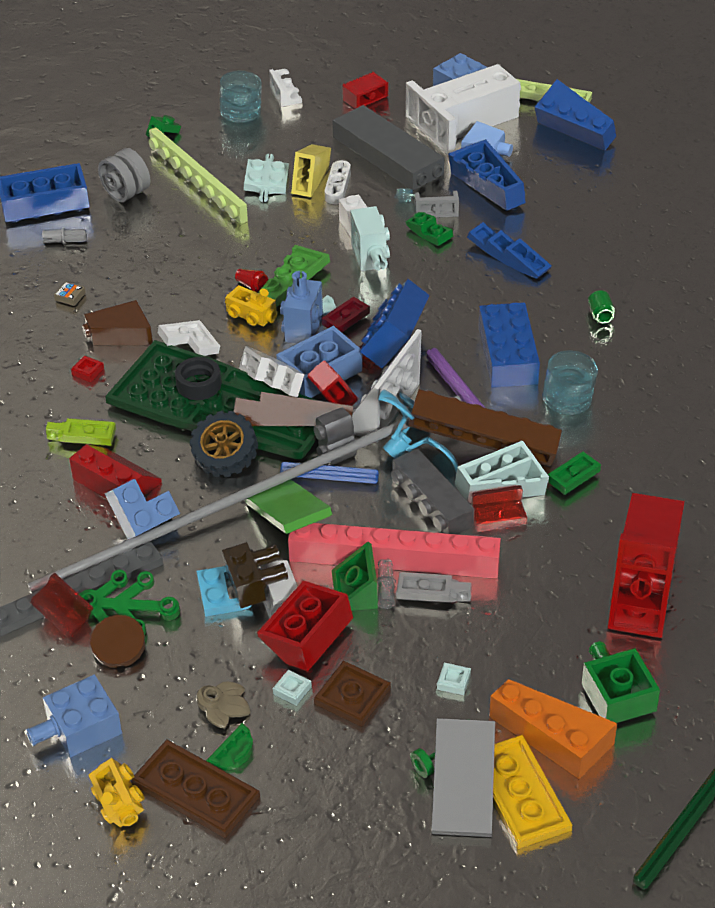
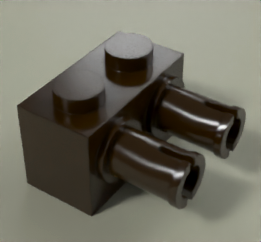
[222,542,289,608]

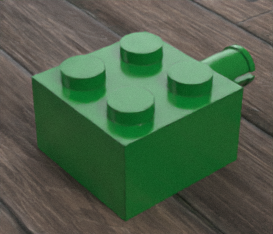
[582,641,660,723]

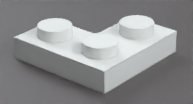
[157,320,220,356]

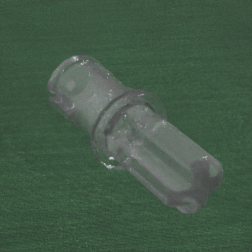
[377,558,396,609]

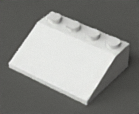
[352,329,422,443]

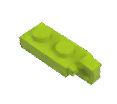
[46,418,116,446]

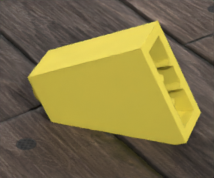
[291,144,331,197]

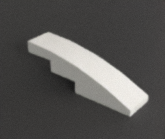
[239,346,304,397]

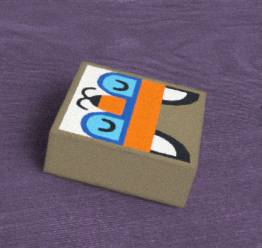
[54,282,86,306]

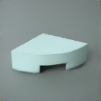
[322,295,336,317]

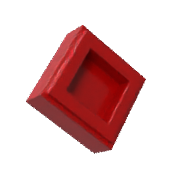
[71,356,104,382]

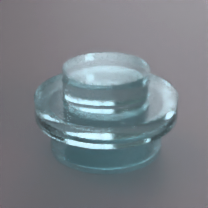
[394,188,415,203]

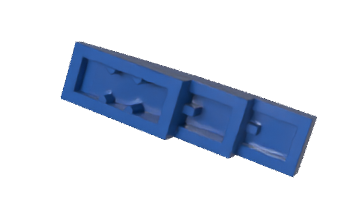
[467,222,552,279]

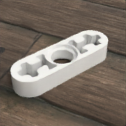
[325,160,351,204]

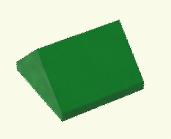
[331,542,378,611]

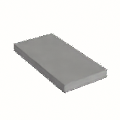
[432,718,495,837]

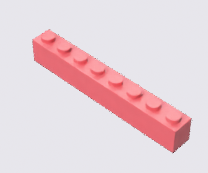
[288,523,501,579]

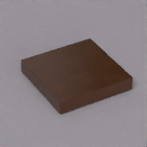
[314,661,391,727]

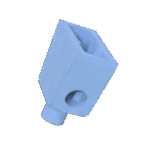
[461,121,513,157]

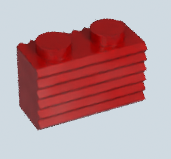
[342,71,388,109]
[307,361,358,406]

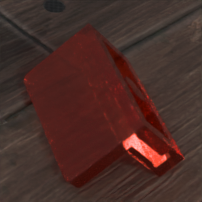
[471,485,527,532]
[30,573,93,638]

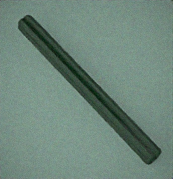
[633,768,715,890]

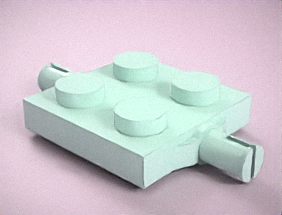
[244,154,289,202]

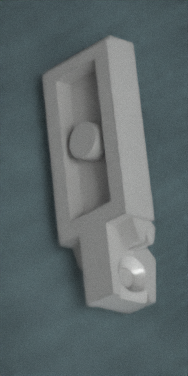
[396,572,472,602]

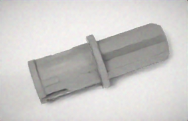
[42,227,86,244]

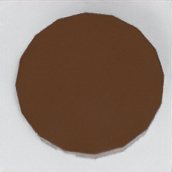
[90,615,145,668]

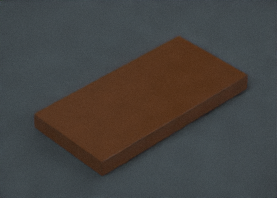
[131,739,260,838]

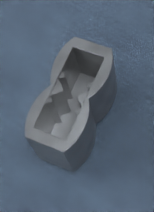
[314,407,357,465]

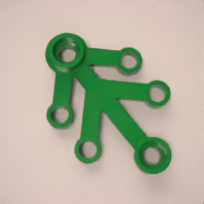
[76,570,181,635]

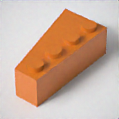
[489,679,617,779]

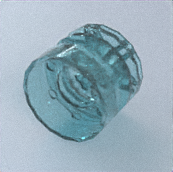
[219,71,262,123]
[542,350,598,415]

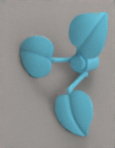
[379,389,459,473]

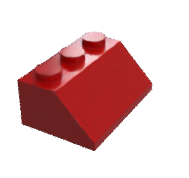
[69,444,162,499]
[257,580,353,671]

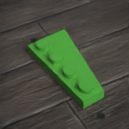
[259,245,330,307]

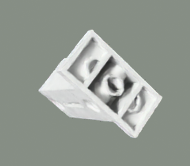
[406,64,521,156]

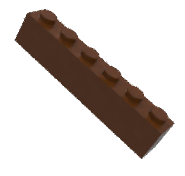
[408,389,562,466]

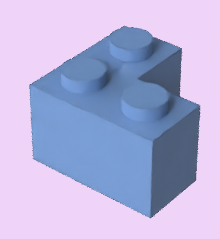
[105,479,180,539]

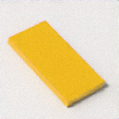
[493,735,573,850]

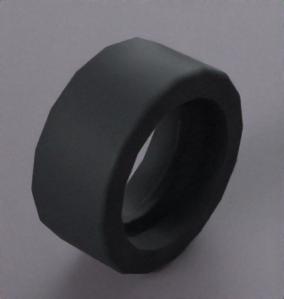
[175,357,222,400]

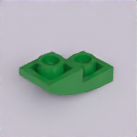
[406,212,454,246]

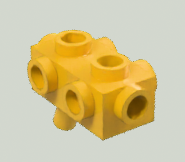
[225,285,277,327]
[89,757,145,827]

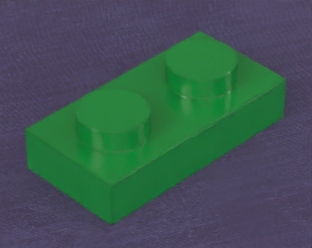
[547,451,601,495]

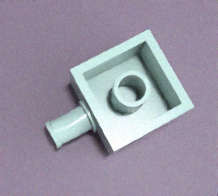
[350,206,390,271]

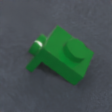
[146,115,181,137]

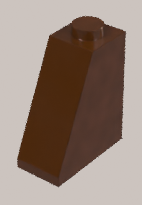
[82,300,153,346]

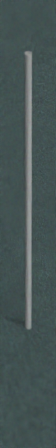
[27,395,461,593]

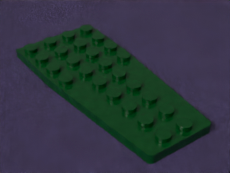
[105,340,317,460]

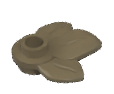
[196,682,250,729]

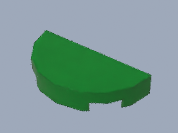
[206,723,253,771]

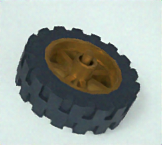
[190,411,258,477]

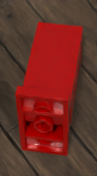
[608,493,685,638]

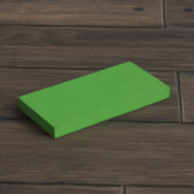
[245,479,332,534]

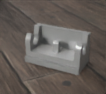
[414,190,459,218]

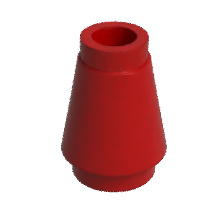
[235,269,268,292]

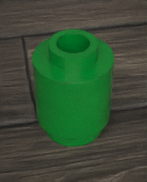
[588,290,615,324]

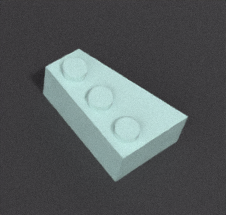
[455,441,549,503]

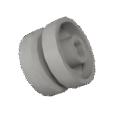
[98,148,151,202]

